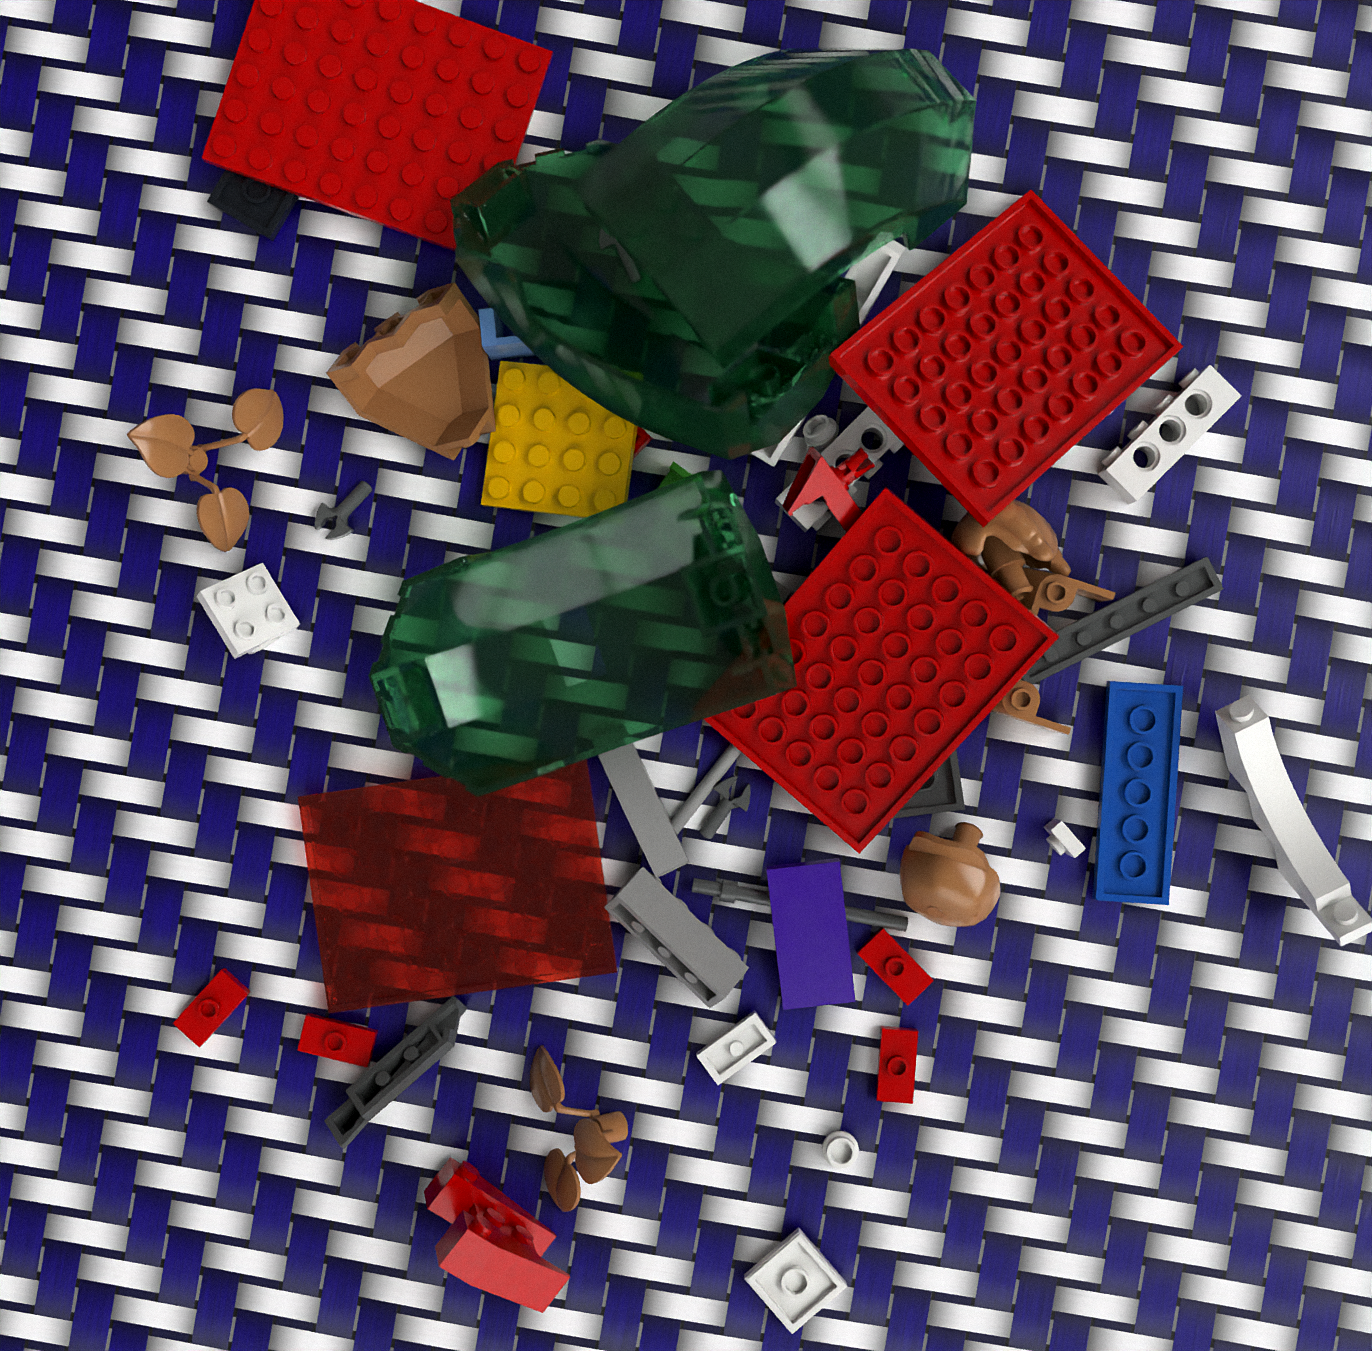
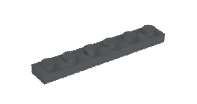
[1020,556,1224,685]

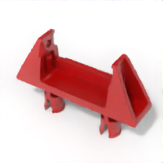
[782,446,875,533]

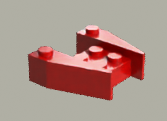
[424,1157,570,1313]

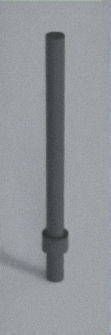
[691,878,908,932]

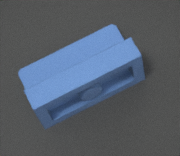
[478,308,534,361]

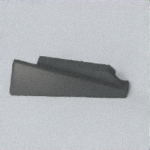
[324,996,467,1149]

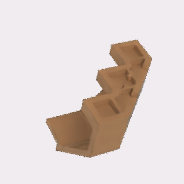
[326,282,496,461]

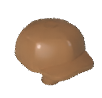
[899,822,1000,927]

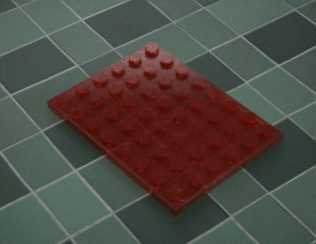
[298,755,618,1013]

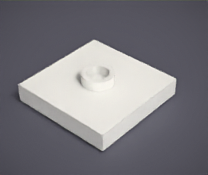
[744,1227,847,1334]

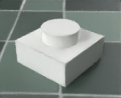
[1044,818,1086,858]

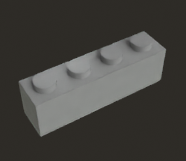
[604,867,749,1008]

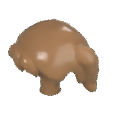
[950,500,1071,600]

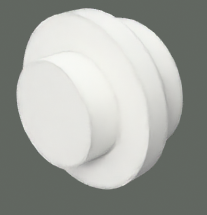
[803,415,839,450]
[822,1131,859,1169]

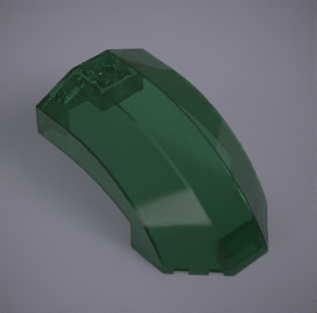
[570,47,976,370]
[450,139,860,460]
[368,470,797,797]

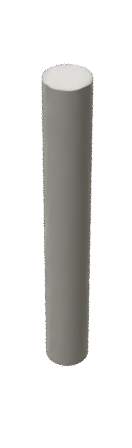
[671,743,742,835]

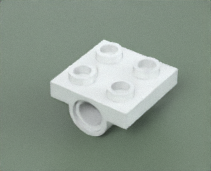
[196,562,300,659]

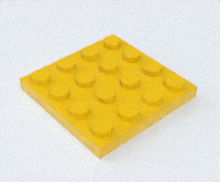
[481,361,644,523]

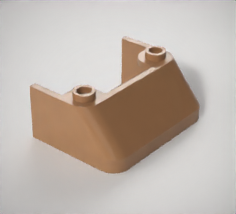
[992,567,1115,735]

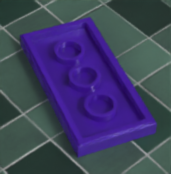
[766,858,856,1010]

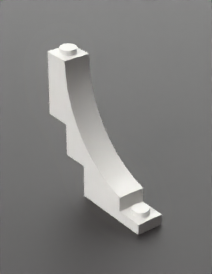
[1215,695,1372,946]

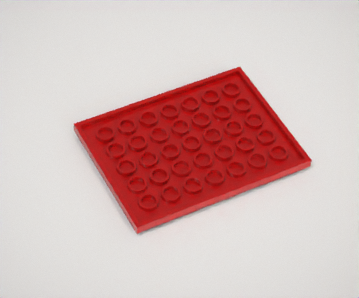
[202,0,553,261]
[826,190,1184,528]
[693,487,1059,854]

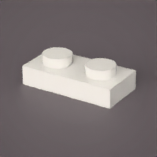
[696,1011,777,1085]

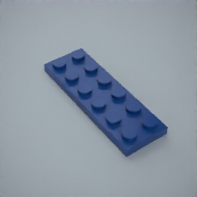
[1092,681,1183,905]

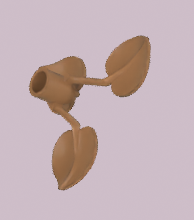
[127,388,284,552]
[530,1045,628,1212]

